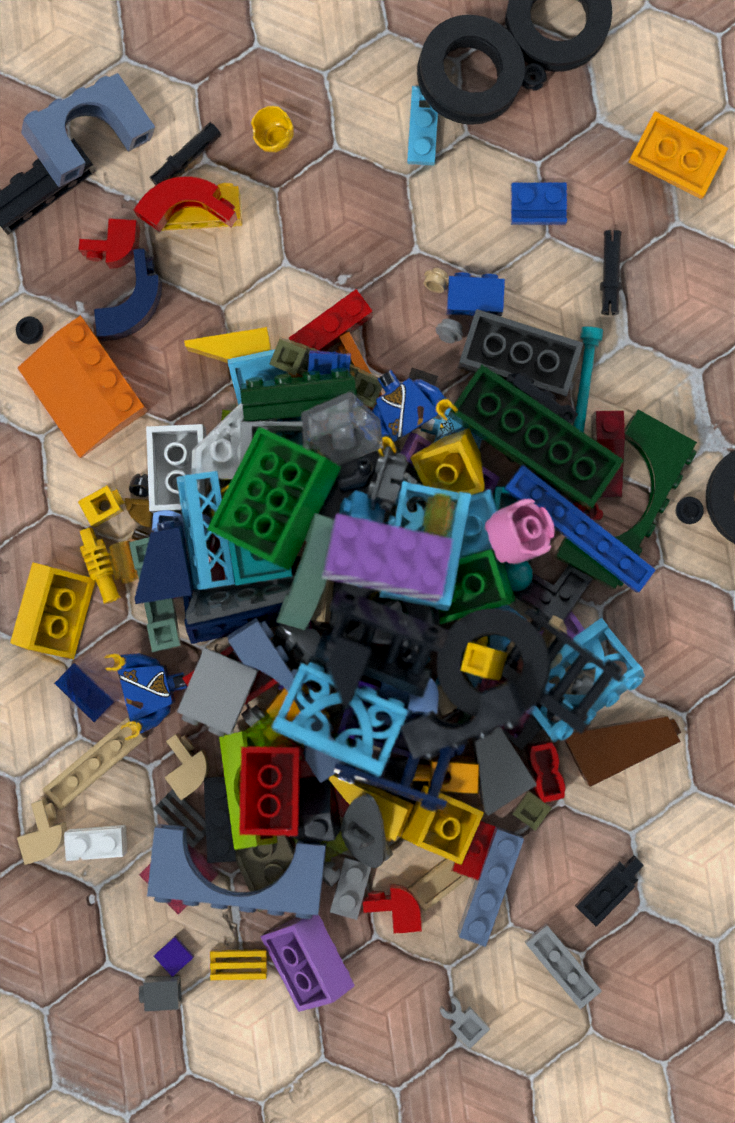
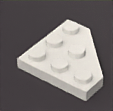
[192,402,276,480]

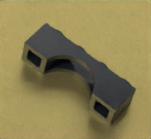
[400,679,526,760]

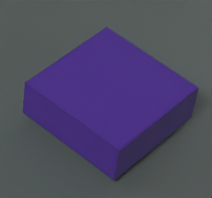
[154,935,194,977]

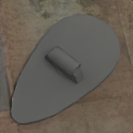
[341,793,386,868]

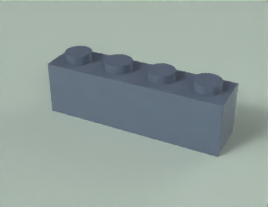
[457,826,524,947]

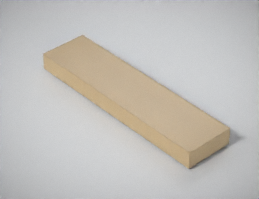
[42,717,147,810]

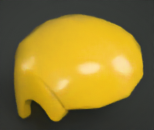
[251,106,294,152]

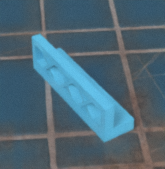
[176,471,234,590]

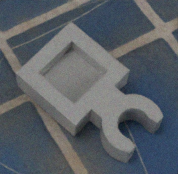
[440,996,490,1049]

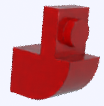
[78,218,140,269]
[363,884,422,934]

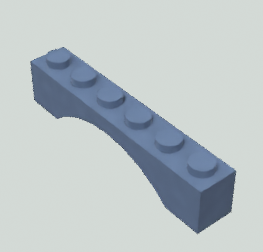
[227,617,345,783]

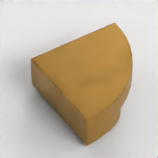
[125,498,153,528]

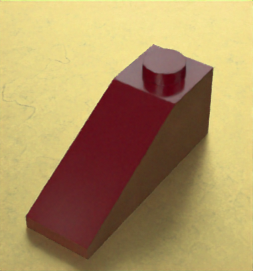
[591,410,625,498]

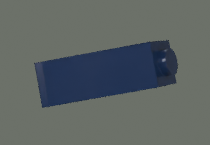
[134,521,194,604]

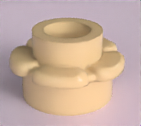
[424,268,449,293]

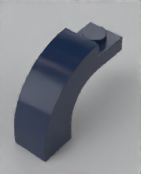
[94,249,162,342]

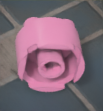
[485,499,555,564]

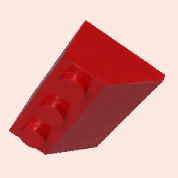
[239,746,300,836]

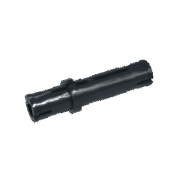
[149,122,222,185]
[600,230,622,316]

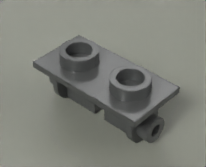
[367,447,408,510]

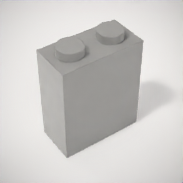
[177,648,259,737]

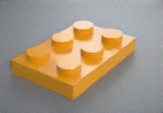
[628,111,728,200]

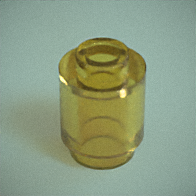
[422,493,456,538]
[108,541,138,584]

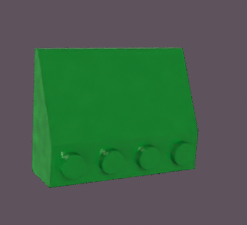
[207,427,341,571]

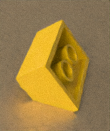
[10,562,95,659]

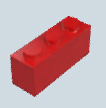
[288,289,373,351]

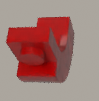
[133,176,238,232]

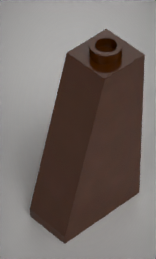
[564,715,681,787]

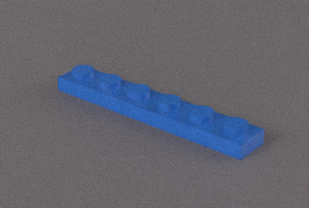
[504,465,656,593]

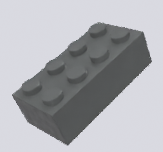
[458,309,583,401]

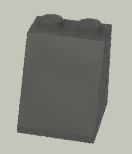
[472,726,536,815]

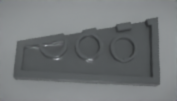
[185,574,296,624]

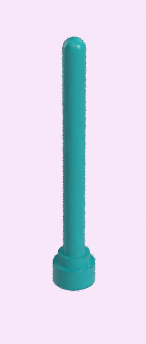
[574,327,604,433]

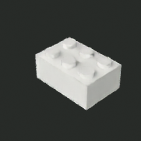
[146,424,209,513]

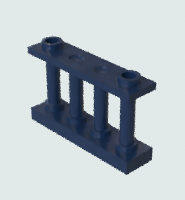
[333,705,467,812]

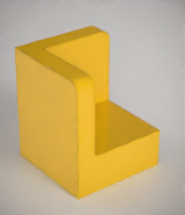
[461,642,508,680]

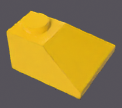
[410,428,485,507]

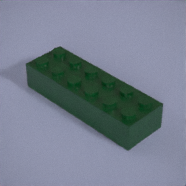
[448,364,624,510]

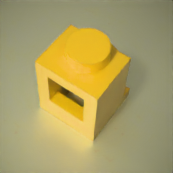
[78,485,125,528]

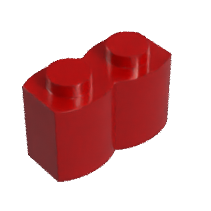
[527,740,565,803]

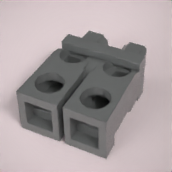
[271,623,329,692]

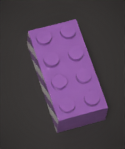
[322,514,453,603]

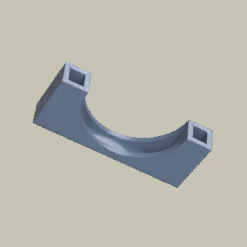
[147,824,327,919]

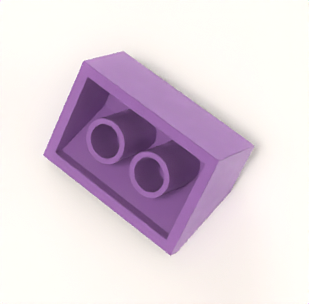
[260,915,355,1012]

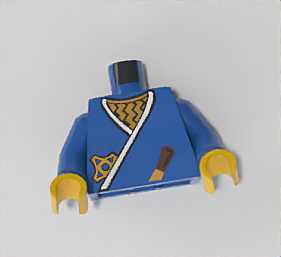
[373,370,457,457]
[104,653,188,740]

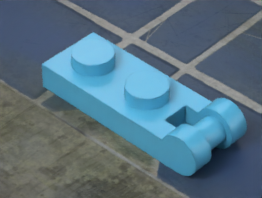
[407,86,438,166]

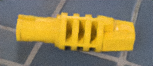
[80,527,121,604]

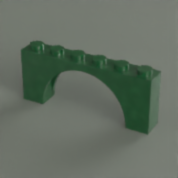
[554,409,697,589]

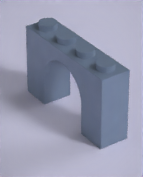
[21,73,155,187]

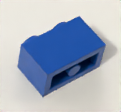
[446,272,505,317]

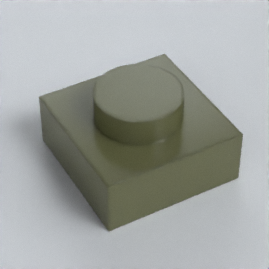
[512,791,551,831]

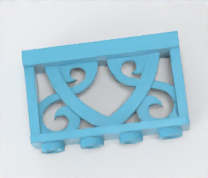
[380,481,471,611]
[529,617,645,743]
[272,662,408,777]

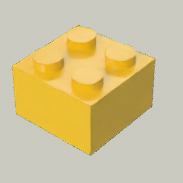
[401,785,484,864]

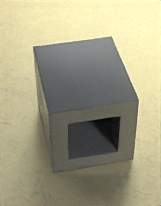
[139,975,182,1012]

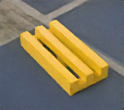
[210,949,267,981]

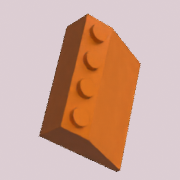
[17,315,148,458]

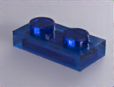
[54,663,115,722]

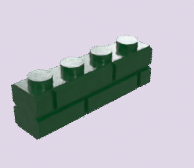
[240,368,358,422]

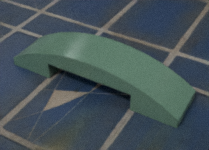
[277,513,334,630]
[129,538,181,652]

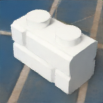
[64,825,128,861]

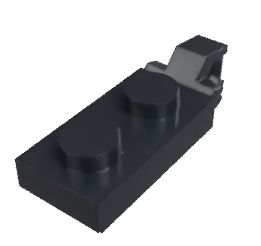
[505,372,578,424]
[575,855,644,926]

